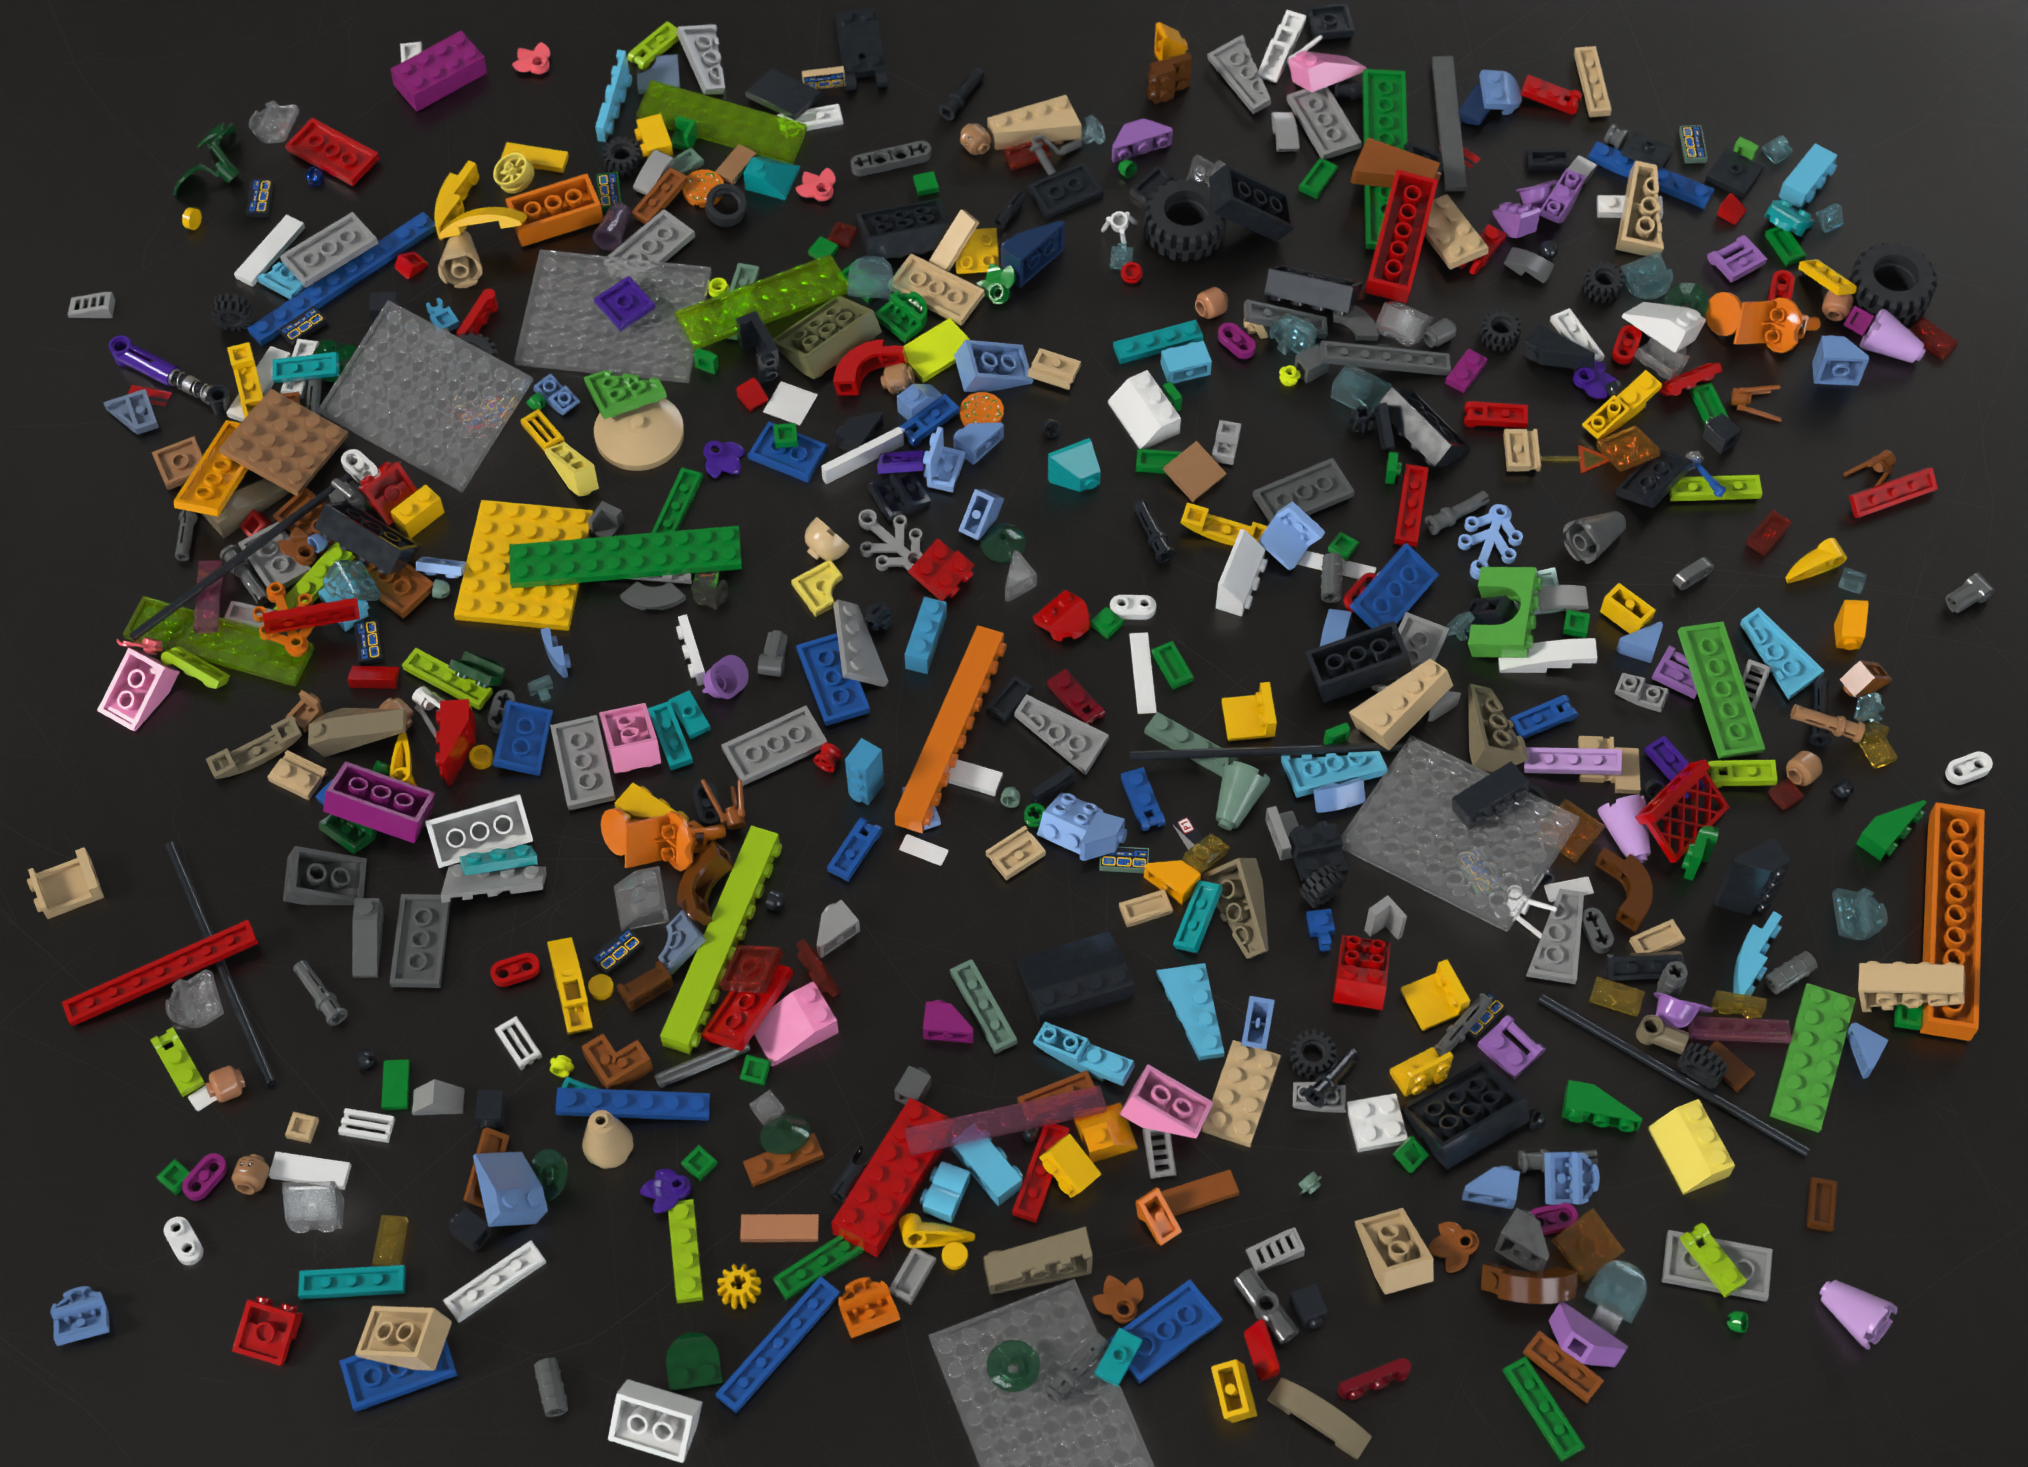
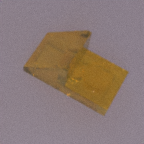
[1858,721,1897,769]

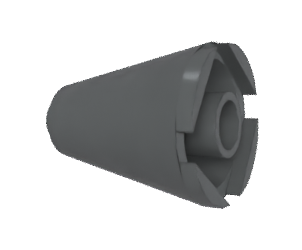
[1563,511,1626,564]

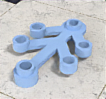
[1458,504,1523,580]

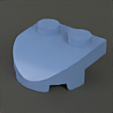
[1479,70,1522,115]
[1544,1152,1600,1205]
[50,1286,110,1346]

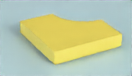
[791,561,843,617]

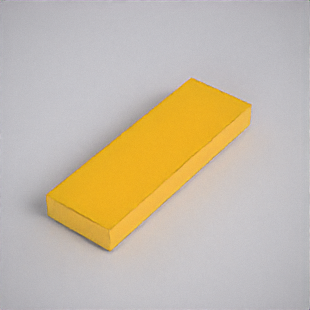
[501,142,569,173]
[1798,259,1857,296]

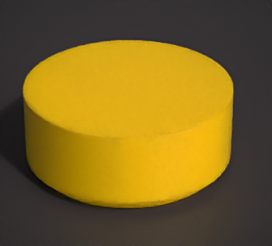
[182,207,202,230]
[469,745,494,769]
[588,974,614,1000]
[942,1242,968,1270]

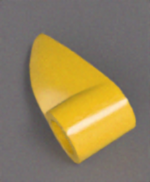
[1785,538,1847,584]
[389,733,418,787]
[898,1213,975,1248]

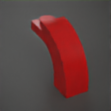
[833,339,908,396]

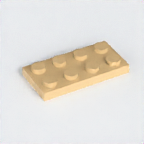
[1425,194,1489,269]
[888,254,985,326]
[1202,1040,1281,1147]

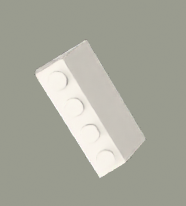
[425,794,533,868]

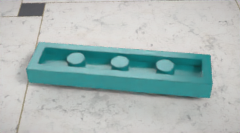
[1113,320,1203,364]
[298,1265,406,1299]

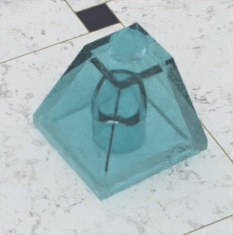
[1331,366,1391,413]

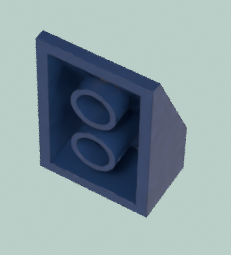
[1001,220,1065,288]

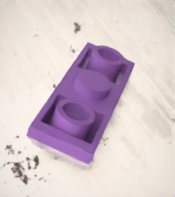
[1112,118,1173,163]
[1540,168,1586,223]
[1493,202,1540,238]
[1549,1302,1628,1367]

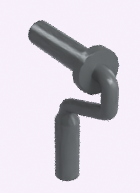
[1030,134,1082,176]

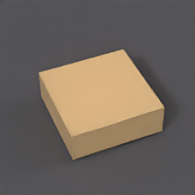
[285,1112,319,1143]

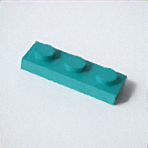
[272,352,339,383]
[647,701,693,770]
[460,845,537,876]
[1173,880,1223,953]

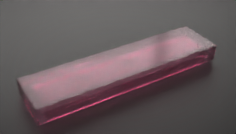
[193,560,223,633]
[1687,1016,1792,1043]

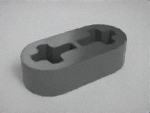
[1673,557,1714,590]
[488,690,516,734]
[1581,908,1614,954]

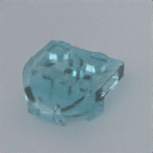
[1620,252,1673,299]
[848,256,893,298]
[1269,315,1317,355]
[323,560,381,601]
[1832,888,1888,940]
[1584,1261,1647,1323]

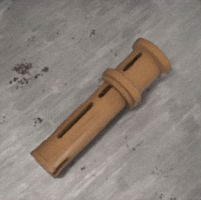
[1790,704,1865,743]

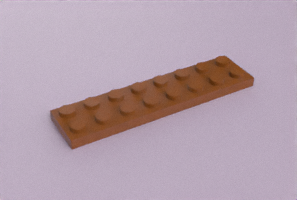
[272,487,434,619]

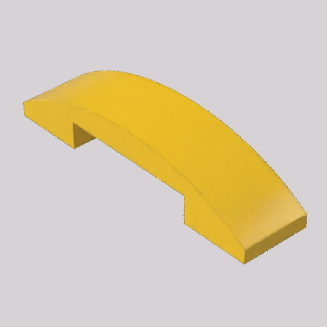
[439,207,527,238]
[227,342,264,419]
[1181,503,1267,549]

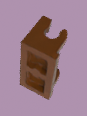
[617,960,674,1012]

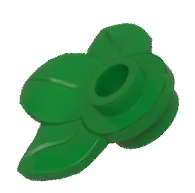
[976,263,1015,304]

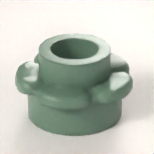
[1298,1171,1322,1194]

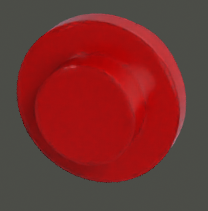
[1121,262,1143,284]

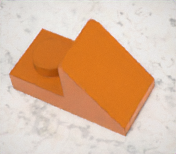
[1136,1187,1182,1245]

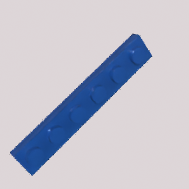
[1587,141,1714,209]
[556,1088,710,1121]
[716,1276,841,1413]

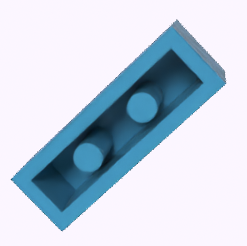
[905,597,947,674]
[845,738,884,805]

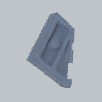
[104,389,159,435]

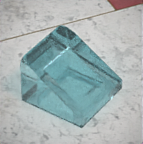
[1838,567,1867,594]

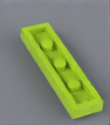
[1669,475,1763,501]
[274,542,355,611]
[402,648,493,710]
[668,1199,704,1304]

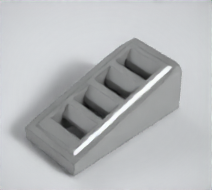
[68,292,116,318]
[1742,659,1771,710]
[1142,1128,1176,1179]
[1246,1227,1305,1274]

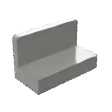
[1265,806,1299,860]
[1364,895,1407,940]

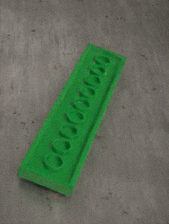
[1362,69,1407,249]
[509,526,742,588]

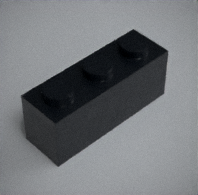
[1452,761,1529,830]

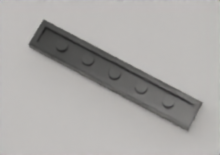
[1320,341,1451,376]

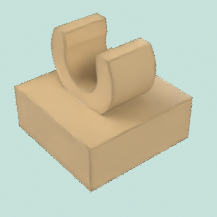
[1244,320,1269,339]

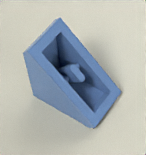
[1616,621,1663,663]
[1241,996,1275,1050]
[1846,1023,1889,1079]

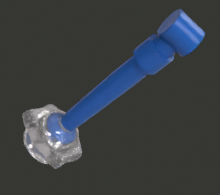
[1685,450,1726,497]

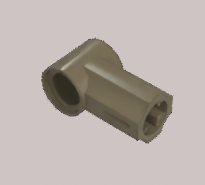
[1636,1015,1689,1054]

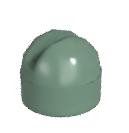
[432,579,450,599]
[1000,787,1020,808]

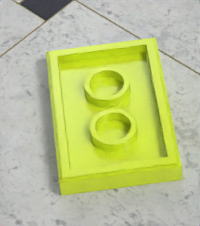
[904,318,970,383]

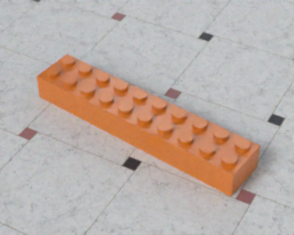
[1920,802,1985,1041]

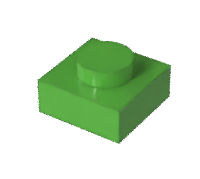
[1733,137,1759,161]

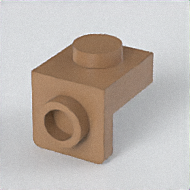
[286,690,324,733]

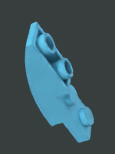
[1733,911,1782,1005]
[1033,1022,1135,1086]

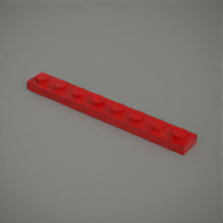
[62,920,259,1026]

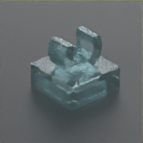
[1081,115,1106,145]
[1761,135,1793,164]
[1815,203,1843,233]
[1110,243,1133,269]
[1446,611,1475,641]
[527,675,553,703]
[1854,692,1885,723]

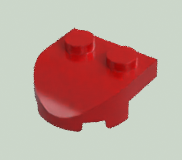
[1033,590,1090,641]

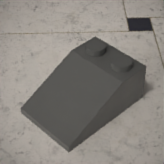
[283,846,367,905]

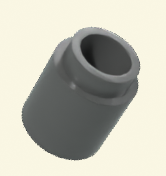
[1423,318,1457,348]

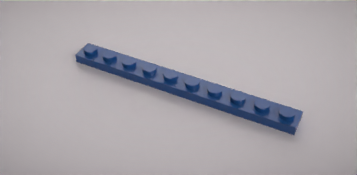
[247,212,436,346]

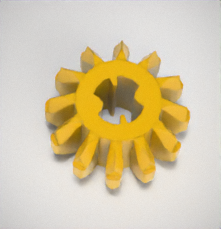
[717,1264,761,1309]

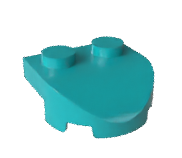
[1764,198,1815,237]

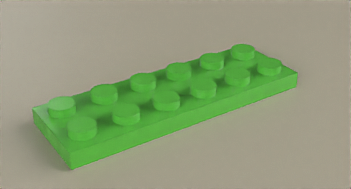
[1677,622,1765,759]
[1770,983,1856,1133]

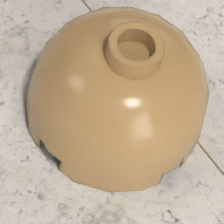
[804,517,850,561]

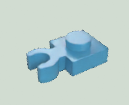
[426,298,460,336]

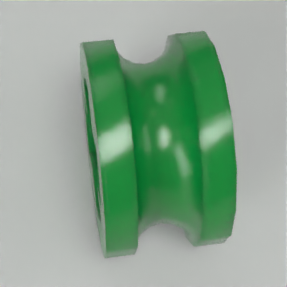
[1024,803,1045,828]

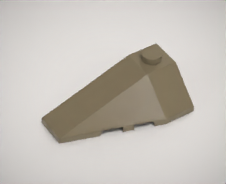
[200,478,290,538]
[1468,684,1528,772]
[308,708,406,757]
[1202,858,1269,959]

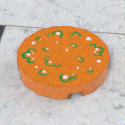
[682,170,724,207]
[960,392,1004,426]

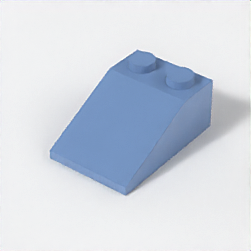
[954,340,1033,393]
[473,1152,548,1227]

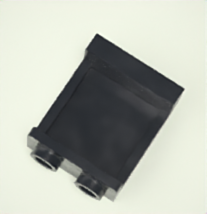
[736,311,781,383]

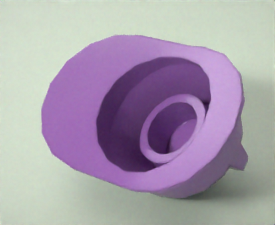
[1516,180,1559,209]
[702,655,748,699]
[1654,992,1713,1028]

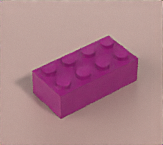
[391,31,487,112]
[323,761,436,843]

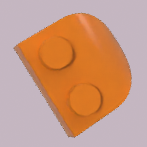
[838,1277,900,1338]

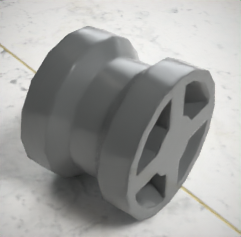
[1604,124,1629,150]

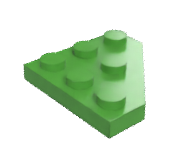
[584,370,667,419]

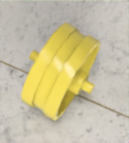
[493,153,534,193]

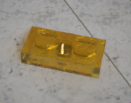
[1183,833,1230,873]
[1589,976,1645,1017]
[1711,990,1767,1019]
[372,1215,409,1267]

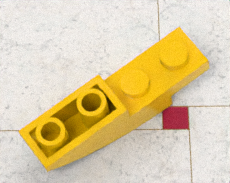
[434,160,479,240]
[1582,370,1662,440]
[547,937,593,1035]

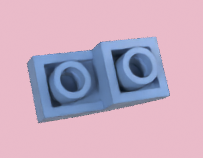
[533,373,580,415]
[1320,609,1352,646]
[541,628,571,678]
[1313,778,1366,813]

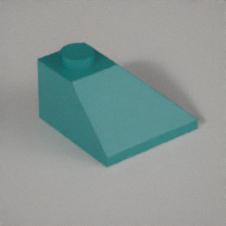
[744,156,800,200]
[1048,438,1101,492]

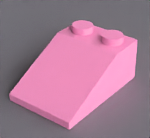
[1288,51,1366,92]
[97,648,180,731]
[599,703,661,773]
[754,981,839,1067]
[1120,1065,1214,1138]

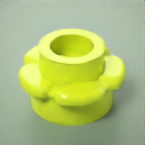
[708,278,730,298]
[1279,365,1301,386]
[550,1055,574,1077]

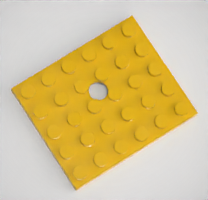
[454,500,593,631]

